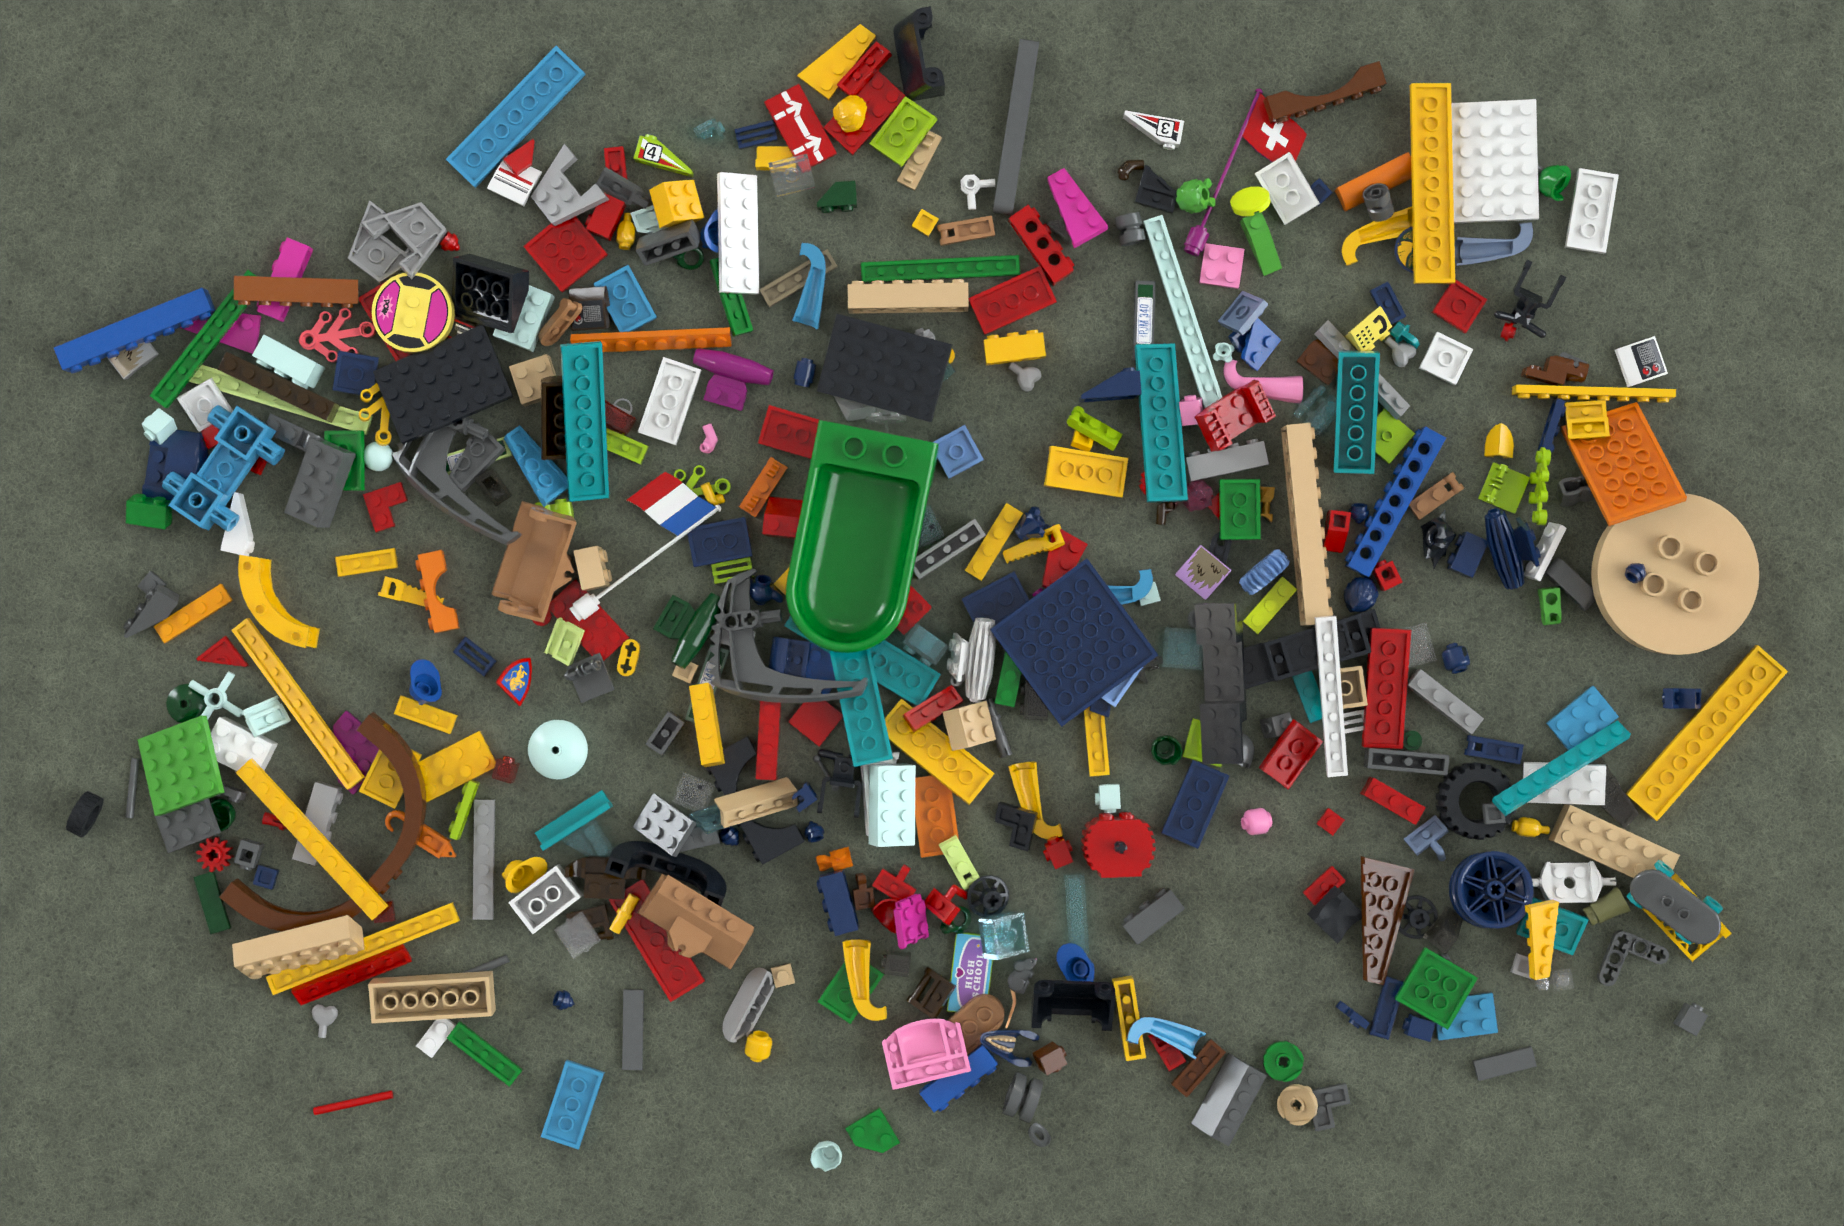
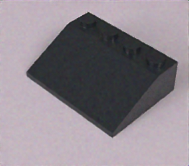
[452,254,529,333]

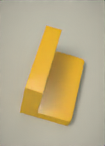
[755,146,796,171]

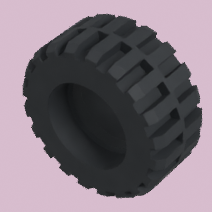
[1435,762,1516,840]

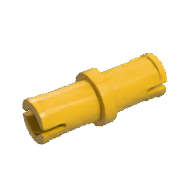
[609,893,639,934]

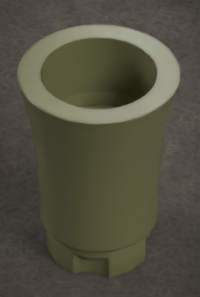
[1582,887,1630,926]

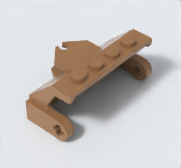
[492,501,577,623]
[637,874,754,969]

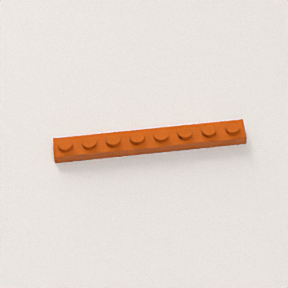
[570,327,732,352]

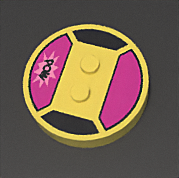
[372,272,455,354]

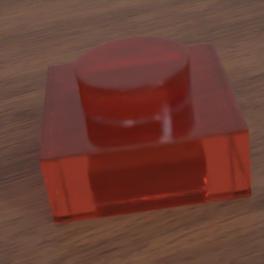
[374,900,396,923]

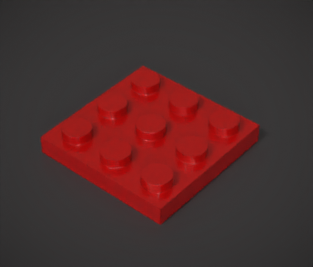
[523,216,608,293]

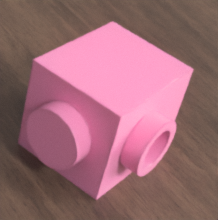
[1179,395,1203,426]

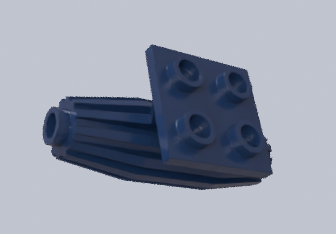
[1485,508,1541,590]

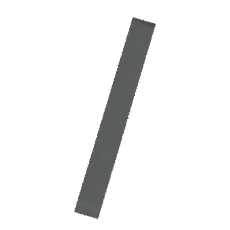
[993,39,1039,215]

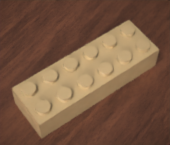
[848,279,969,314]
[1548,804,1680,878]
[232,915,365,979]
[368,971,496,1023]

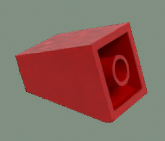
[762,496,803,539]

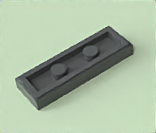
[1473,1046,1537,1081]

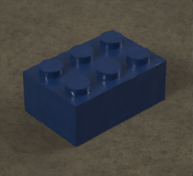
[816,869,859,936]

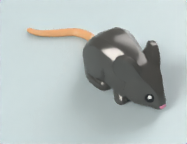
[1006,958,1037,1028]

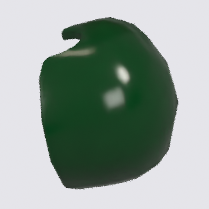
[1151,735,1183,765]
[210,799,236,832]

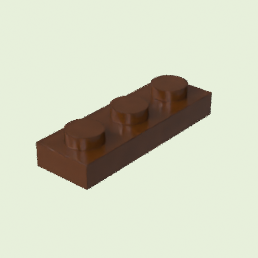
[1171,1038,1226,1097]

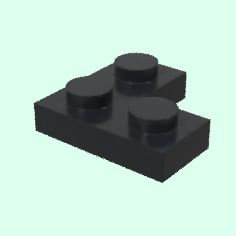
[994,801,1038,852]

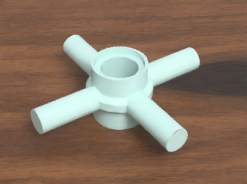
[188,671,243,720]

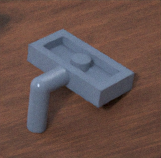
[1404,815,1449,861]

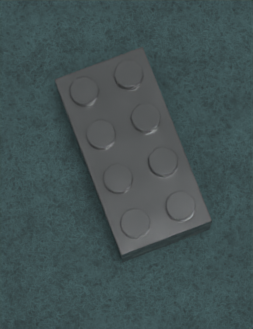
[284,438,356,528]

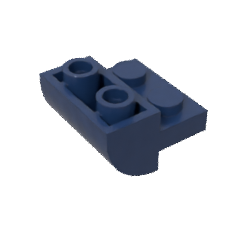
[768,637,811,678]

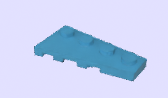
[504,425,568,507]

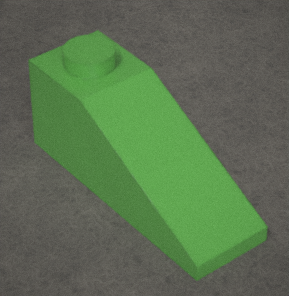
[1240,211,1282,276]

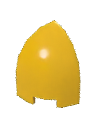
[1484,423,1514,458]

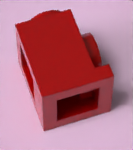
[1372,559,1403,591]

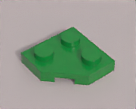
[845,1107,900,1153]

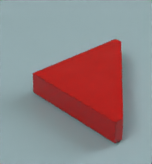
[196,636,248,667]

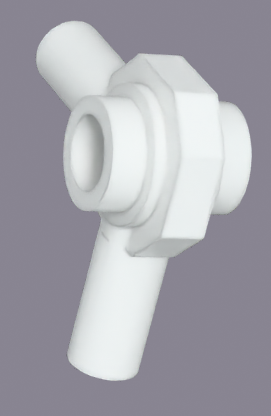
[961,175,995,210]

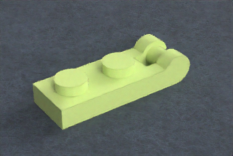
[939,835,982,890]

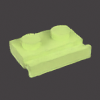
[544,617,585,666]

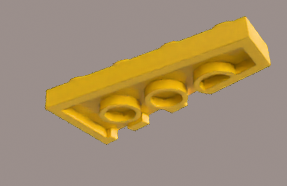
[797,24,876,100]

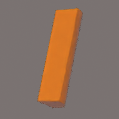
[1335,152,1412,212]

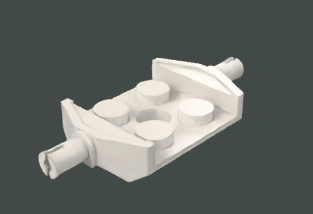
[1532,861,1616,903]

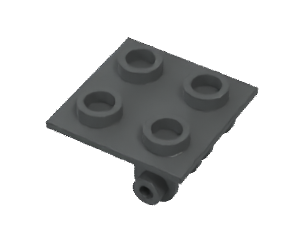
[564,653,615,703]

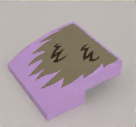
[1175,545,1232,600]

